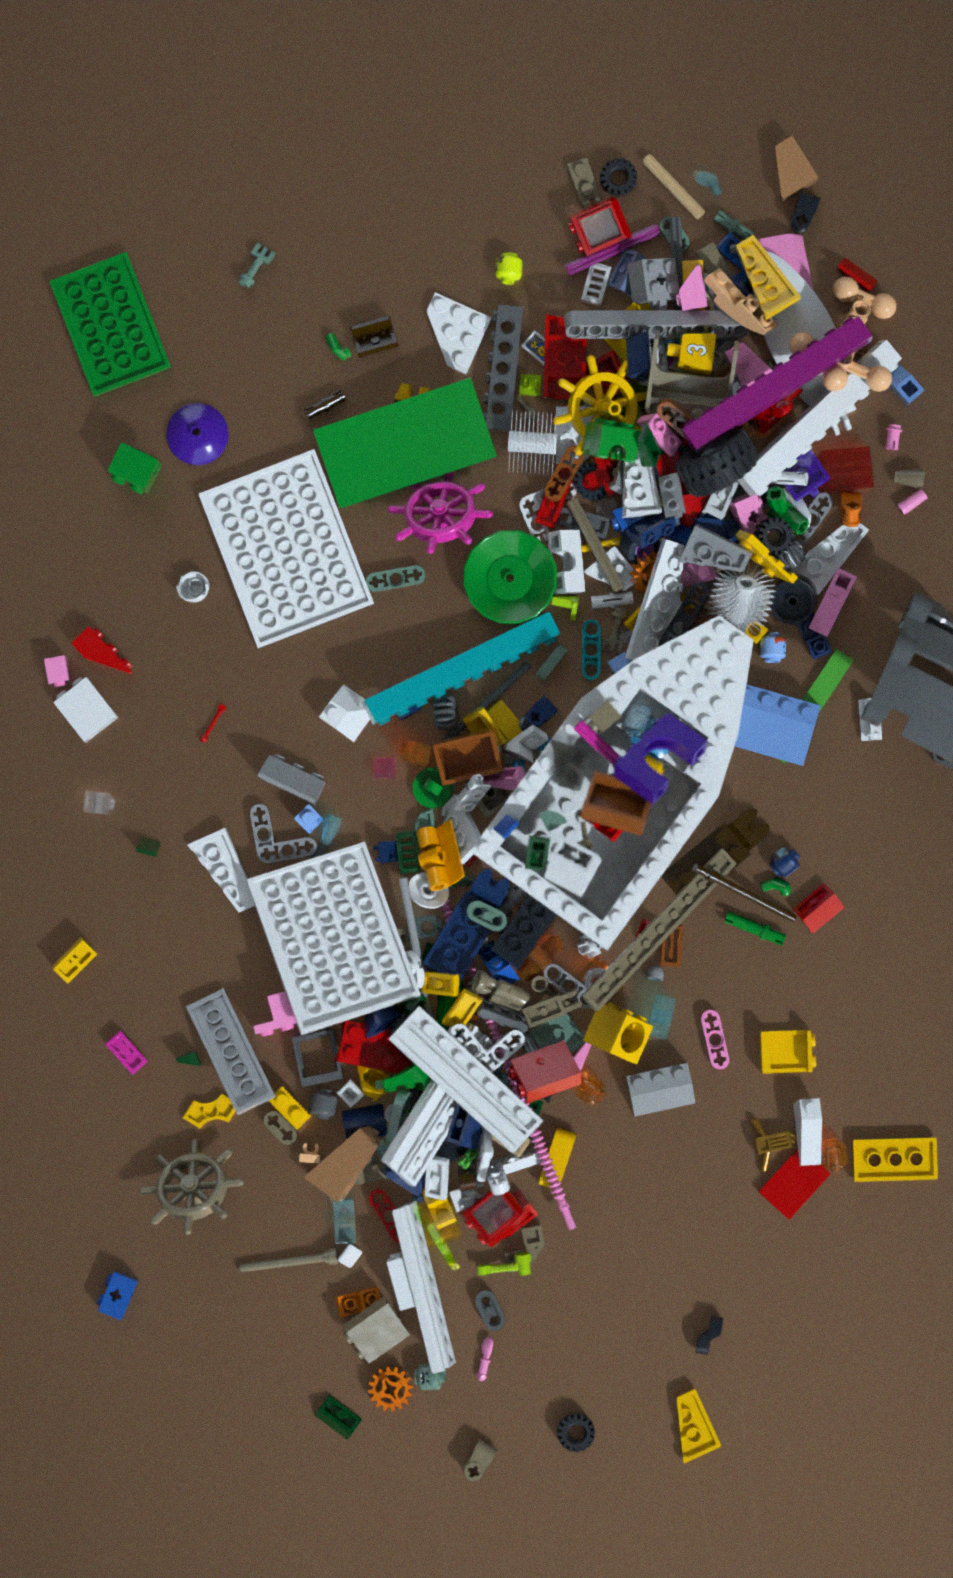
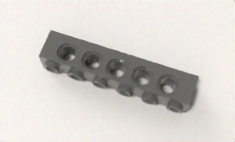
[483,305,523,433]

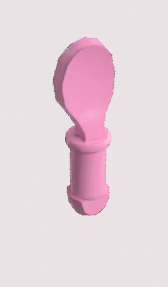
[477,1337,493,1381]

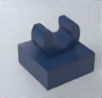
[373,841,398,863]

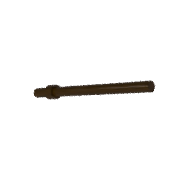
[692,864,797,922]

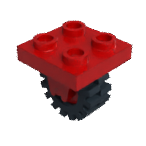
[574,454,620,500]

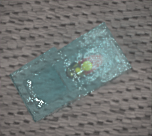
[333,1198,356,1244]

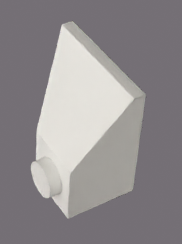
[319,685,370,742]

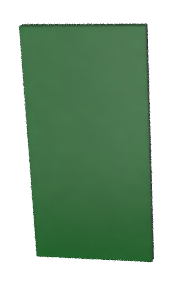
[313,377,497,508]

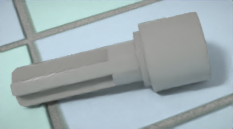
[490,883,530,934]

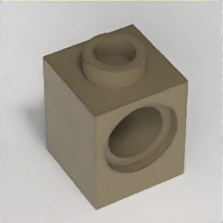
[588,701,622,734]

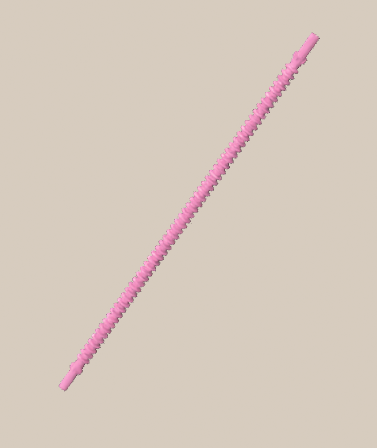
[441,899,576,1230]

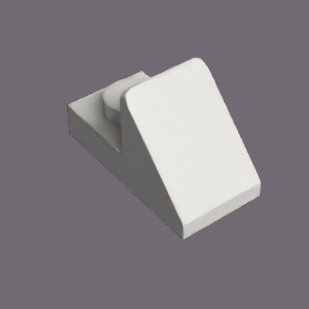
[503,725,548,763]

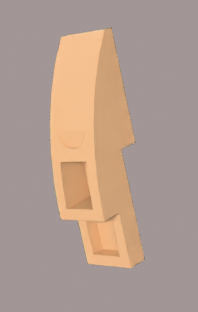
[704,268,778,335]

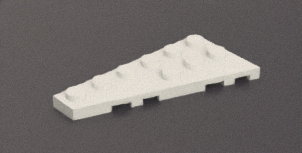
[625,538,684,660]

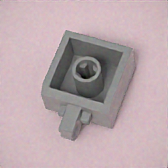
[627,258,680,310]

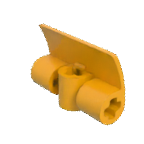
[416,819,464,891]

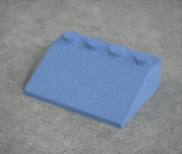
[734,684,821,766]

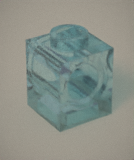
[415,915,442,939]

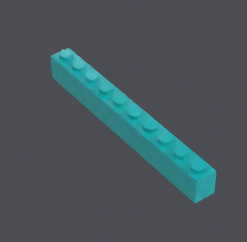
[362,612,560,726]

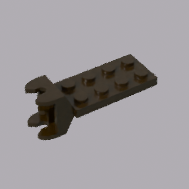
[661,809,770,895]

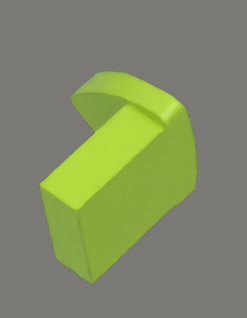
[552,594,580,621]

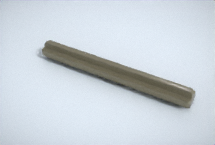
[567,498,624,592]

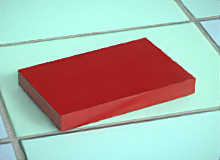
[758,1148,831,1220]

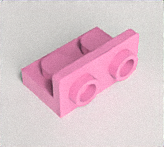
[637,413,682,456]

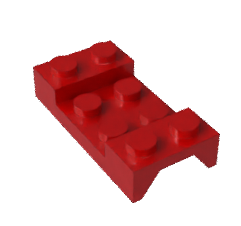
[543,315,586,400]
[334,1020,413,1073]

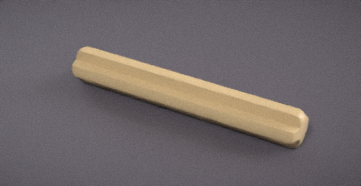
[642,154,705,219]

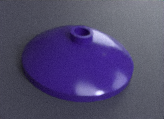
[166,403,229,465]

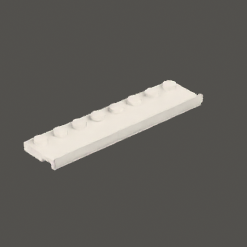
[389,1007,543,1154]
[381,1023,499,1187]
[392,1201,456,1374]

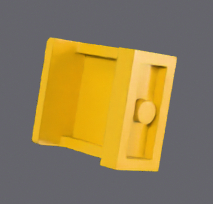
[760,1030,816,1074]

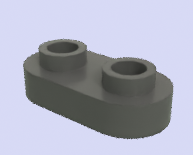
[475,1290,505,1331]

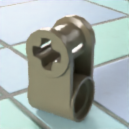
[464,1439,497,1481]

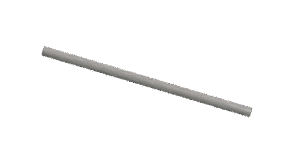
[399,877,434,1019]

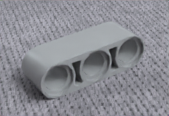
[543,964,591,1008]

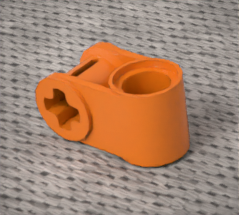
[839,492,862,527]

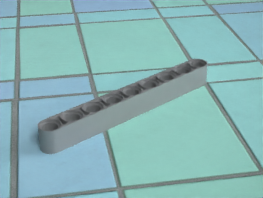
[564,310,749,339]

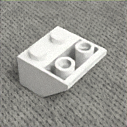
[544,836,602,897]

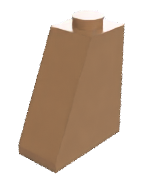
[773,136,819,203]

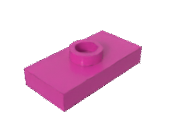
[105,1030,148,1075]

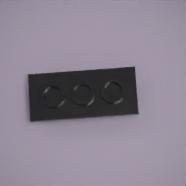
[491,895,557,969]

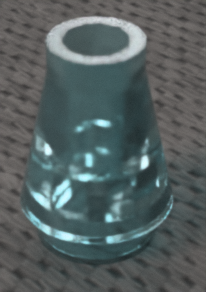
[319,813,343,846]

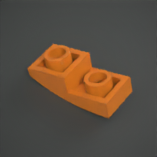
[334,1287,381,1317]

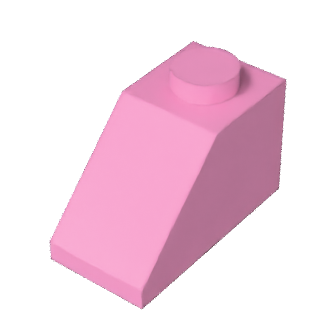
[676,264,708,311]

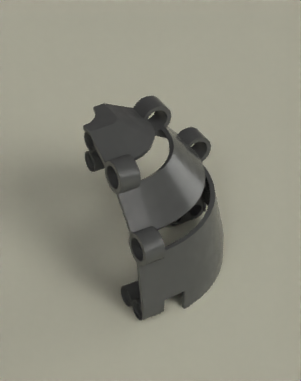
[860,592,953,771]

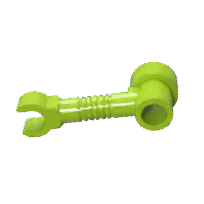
[477,1252,532,1276]

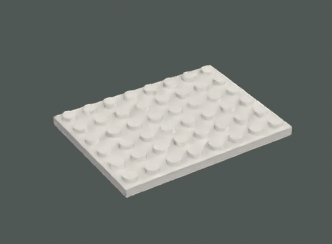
[199,449,374,649]
[246,842,420,1035]

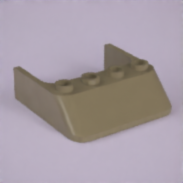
[645,330,739,422]

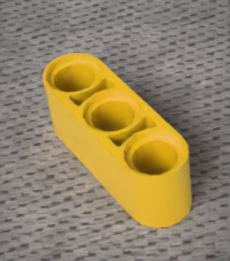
[538,1127,577,1189]

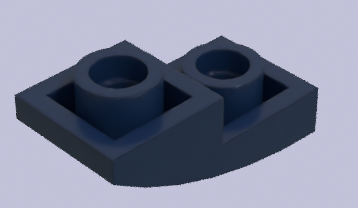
[796,612,832,660]

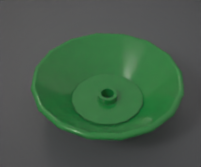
[463,530,557,624]

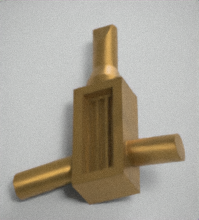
[749,1119,797,1172]

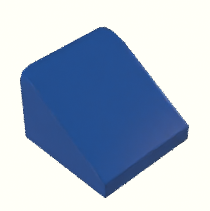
[494,814,519,839]

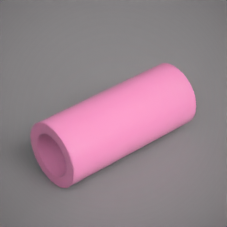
[897,488,928,515]

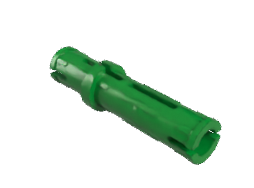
[724,910,787,947]

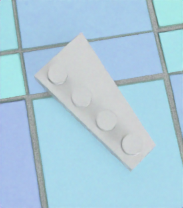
[188,828,255,912]

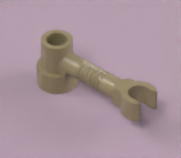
[531,975,573,1016]

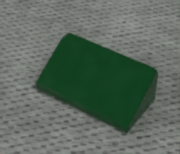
[314,1395,362,1439]

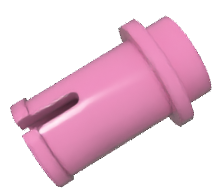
[885,424,902,451]

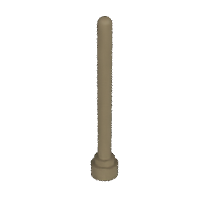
[238,1248,338,1272]

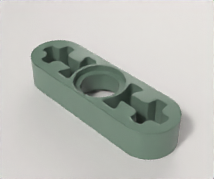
[366,565,425,592]
[386,1088,413,1144]

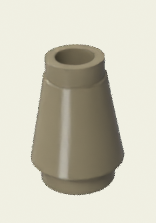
[894,468,925,489]

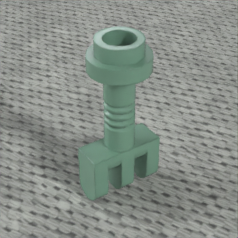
[238,242,276,288]

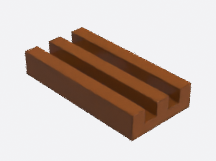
[659,925,683,967]

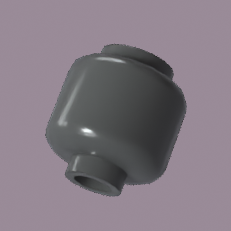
[309,1089,337,1120]

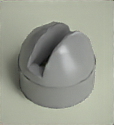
[646,965,664,981]

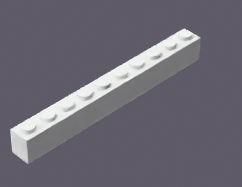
[737,340,902,496]

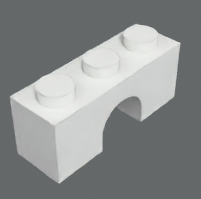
[547,530,585,595]

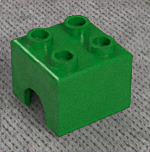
[582,418,641,463]
[108,442,162,495]

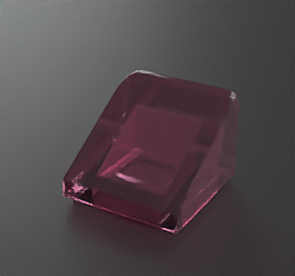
[374,758,396,779]

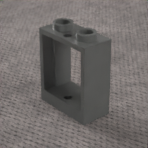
[292,1027,344,1087]

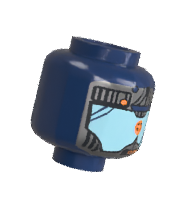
[769,846,801,877]

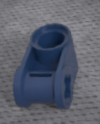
[519,695,559,731]

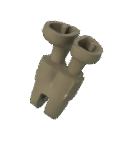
[467,970,530,1011]

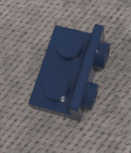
[626,513,675,549]

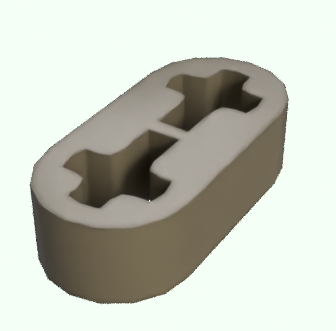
[264,1111,297,1145]

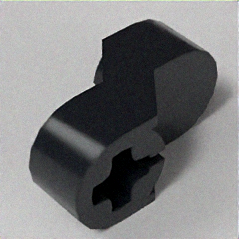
[696,1316,723,1355]

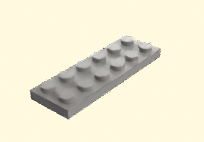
[186,988,276,1115]

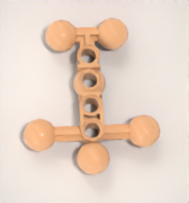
[790,276,896,392]

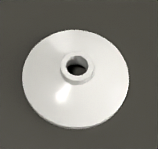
[408,872,449,908]

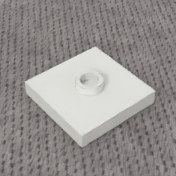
[477,1126,493,1182]

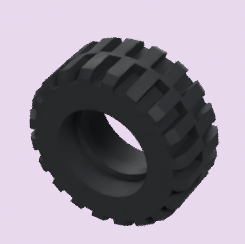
[676,427,759,497]

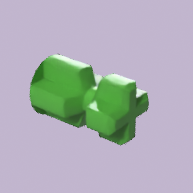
[458,1148,478,1169]

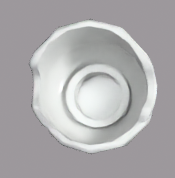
[176,571,210,603]

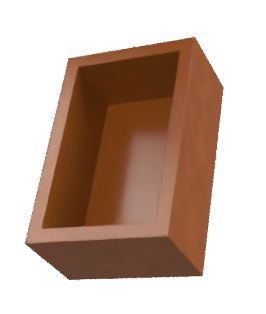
[432,728,506,785]
[581,771,652,836]

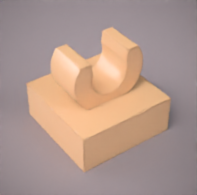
[299,1143,321,1163]

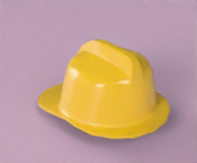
[357,1066,390,1101]

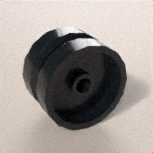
[770,574,818,625]

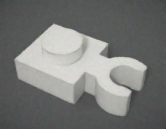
[448,1183,486,1212]

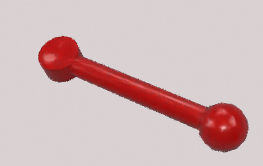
[200,704,226,743]

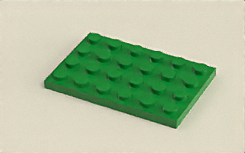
[49,252,171,397]

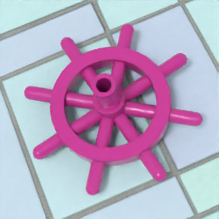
[388,471,493,554]

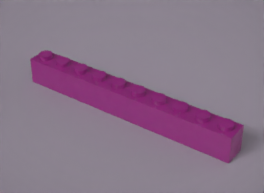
[682,316,872,454]

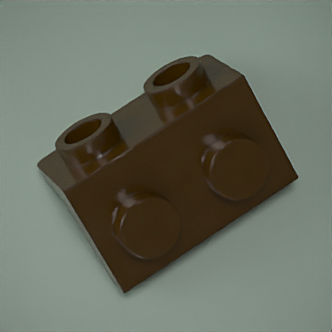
[350,316,399,358]

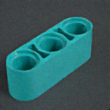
[581,619,601,681]

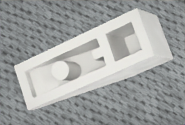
[793,1098,822,1166]

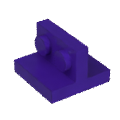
[782,449,831,502]

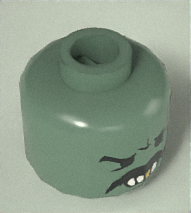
[414,1363,446,1391]

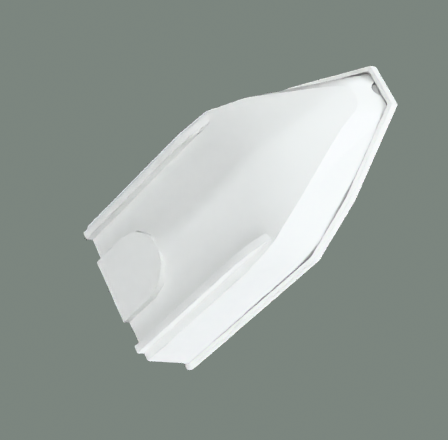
[470,616,753,950]

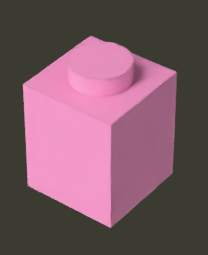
[44,655,71,688]

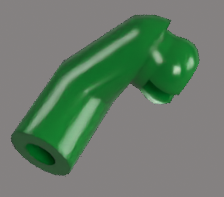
[325,333,352,360]
[760,877,791,896]

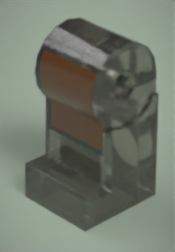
[457,1158,478,1199]

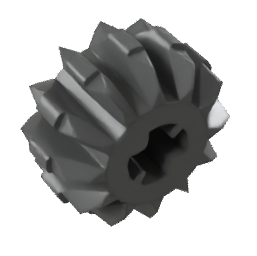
[772,539,806,572]
[433,695,459,731]

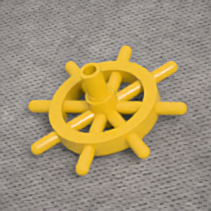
[553,355,647,461]

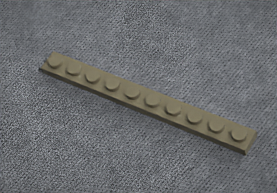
[581,849,737,1011]

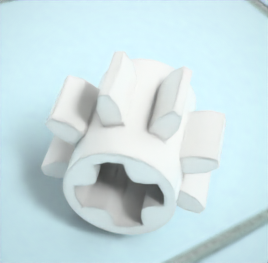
[577,934,602,959]

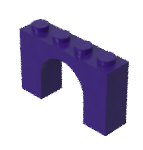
[613,713,707,804]

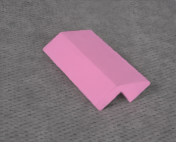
[758,234,814,291]

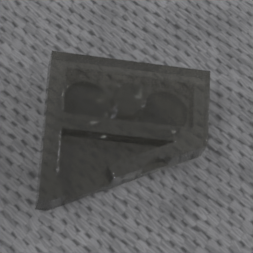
[551,740,592,792]

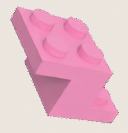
[253,992,297,1037]

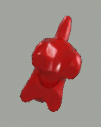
[750,388,803,434]

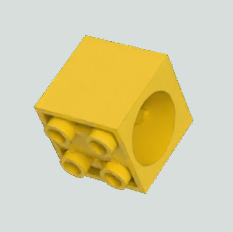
[583,1002,654,1065]

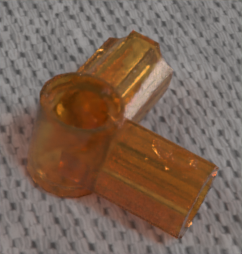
[517,935,564,982]

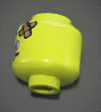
[495,252,523,285]

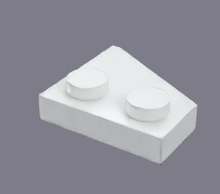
[584,546,634,592]

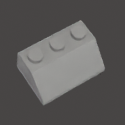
[258,753,326,805]
[626,1062,695,1116]

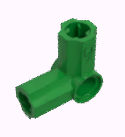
[767,486,809,535]

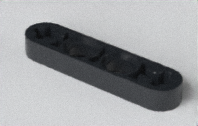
[658,582,711,647]

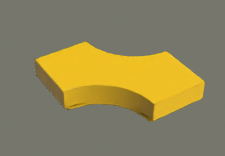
[182,1093,236,1129]

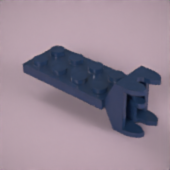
[423,868,509,984]

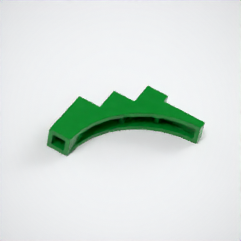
[375,981,471,1093]

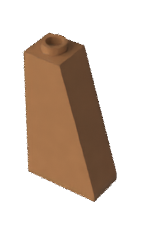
[305,1126,383,1202]

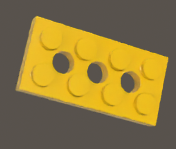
[852,1137,938,1182]

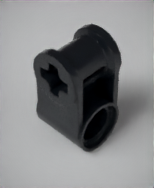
[790,191,821,233]

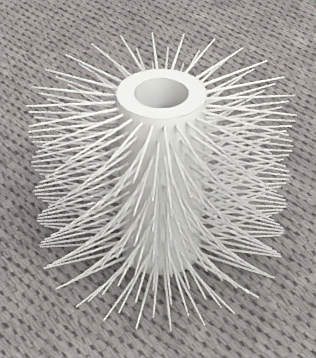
[508,410,557,475]
[708,566,777,636]

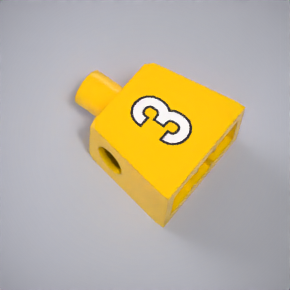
[666,333,716,377]

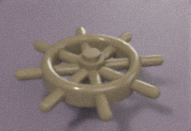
[139,1139,244,1235]

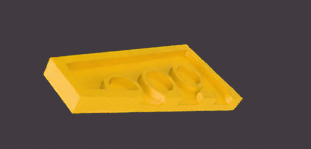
[736,235,800,320]

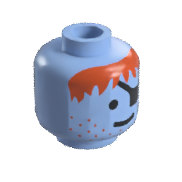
[759,632,786,663]

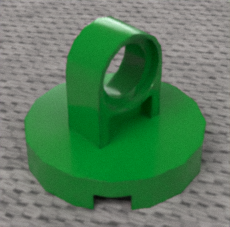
[413,767,453,809]

